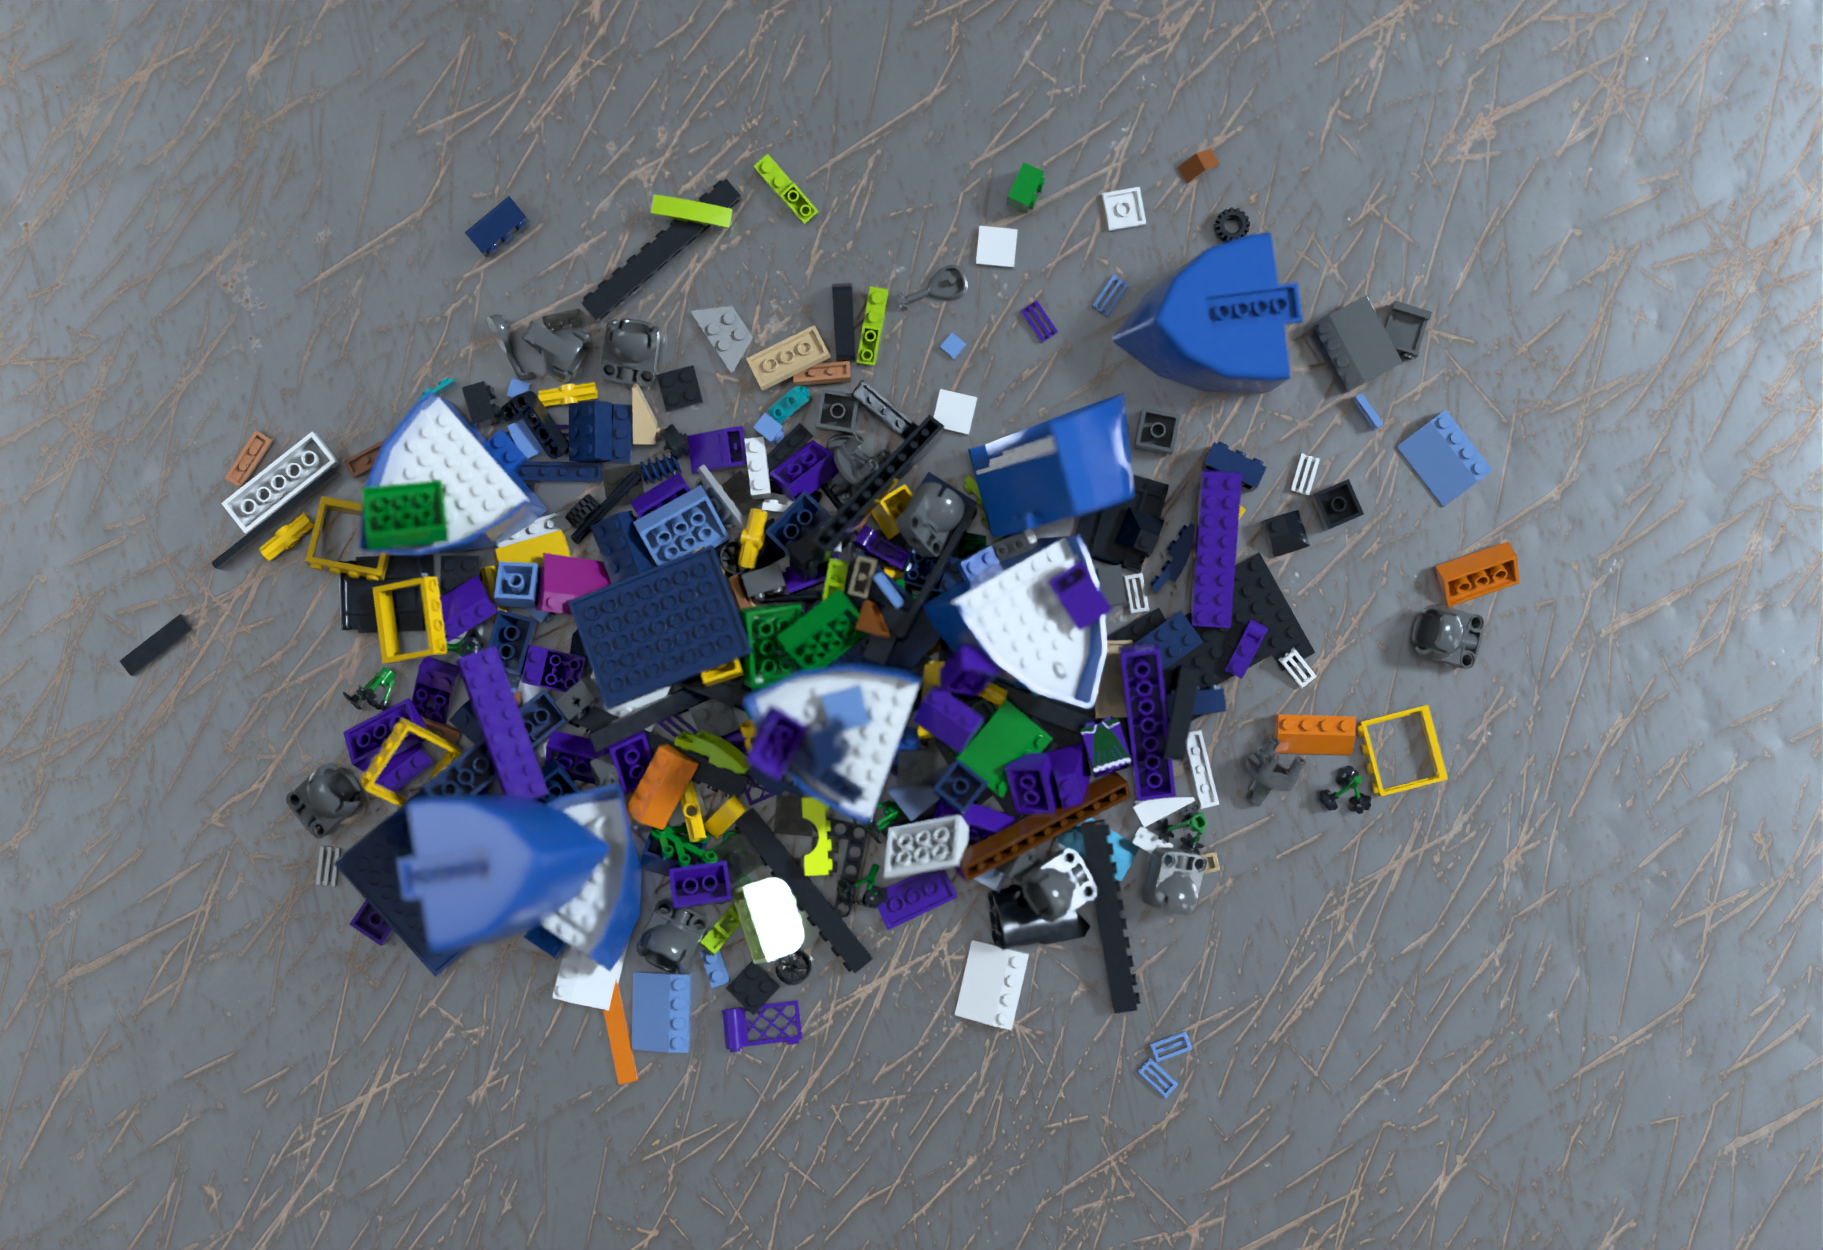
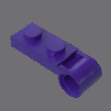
[853,525,910,571]
[1225,619,1268,679]

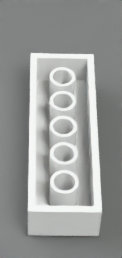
[221,432,340,534]

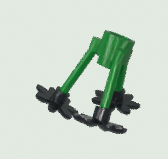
[343,667,396,711]
[851,800,903,844]
[1155,804,1207,855]

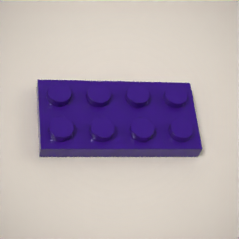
[877,868,957,930]

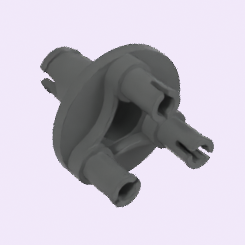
[828,432,891,496]
[1246,736,1306,807]

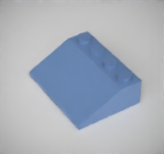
[1396,409,1492,507]
[633,485,730,566]
[632,972,691,1053]

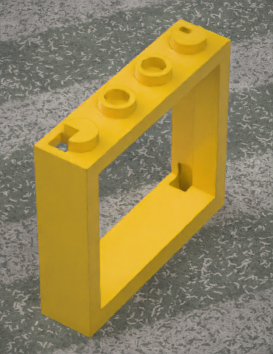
[305,496,390,581]
[372,577,447,664]
[1357,705,1448,797]
[359,718,463,807]

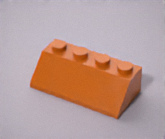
[1436,541,1520,607]
[1275,714,1356,755]
[626,744,699,830]

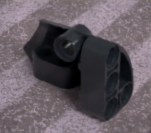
[988,884,1091,950]

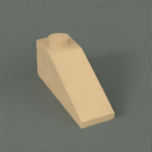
[632,384,661,445]

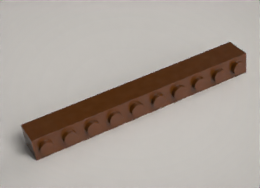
[954,772,1131,883]

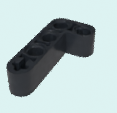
[832,283,856,361]
[500,391,569,459]

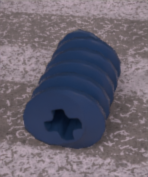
[640,451,682,485]

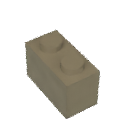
[848,555,878,598]

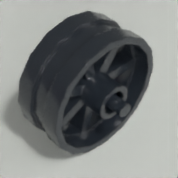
[660,423,690,460]
[717,541,750,577]
[775,949,812,985]

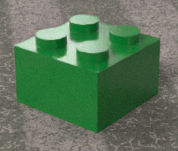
[1006,162,1046,213]

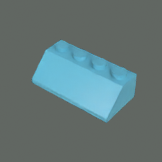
[1054,818,1140,881]

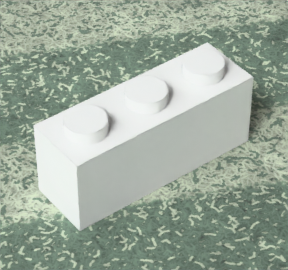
[744,437,772,500]

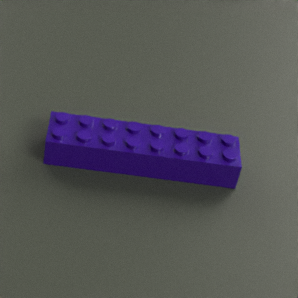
[1190,469,1242,628]
[1119,643,1176,801]
[456,646,548,800]

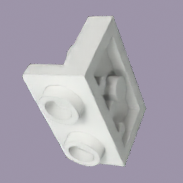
[762,493,793,514]
[1131,826,1173,854]

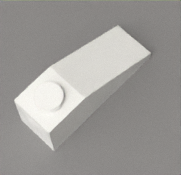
[1132,797,1195,827]

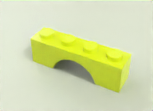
[802,797,832,876]

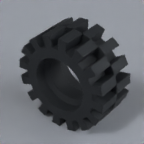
[1214,207,1250,243]
[565,494,600,529]

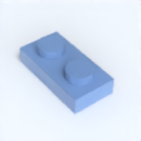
[700,949,731,988]

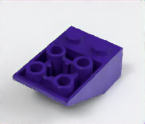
[687,426,748,474]
[1047,560,1112,631]
[521,645,586,692]
[411,657,461,725]

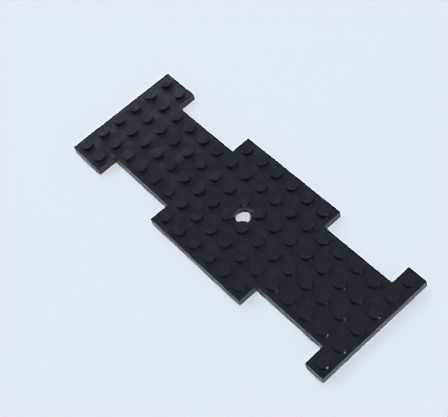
[988,552,1315,757]

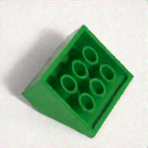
[362,480,449,550]
[777,589,869,671]
[738,604,806,689]
[955,699,1053,797]

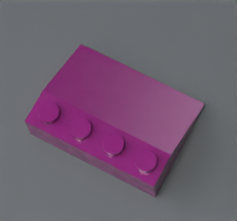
[536,553,612,616]

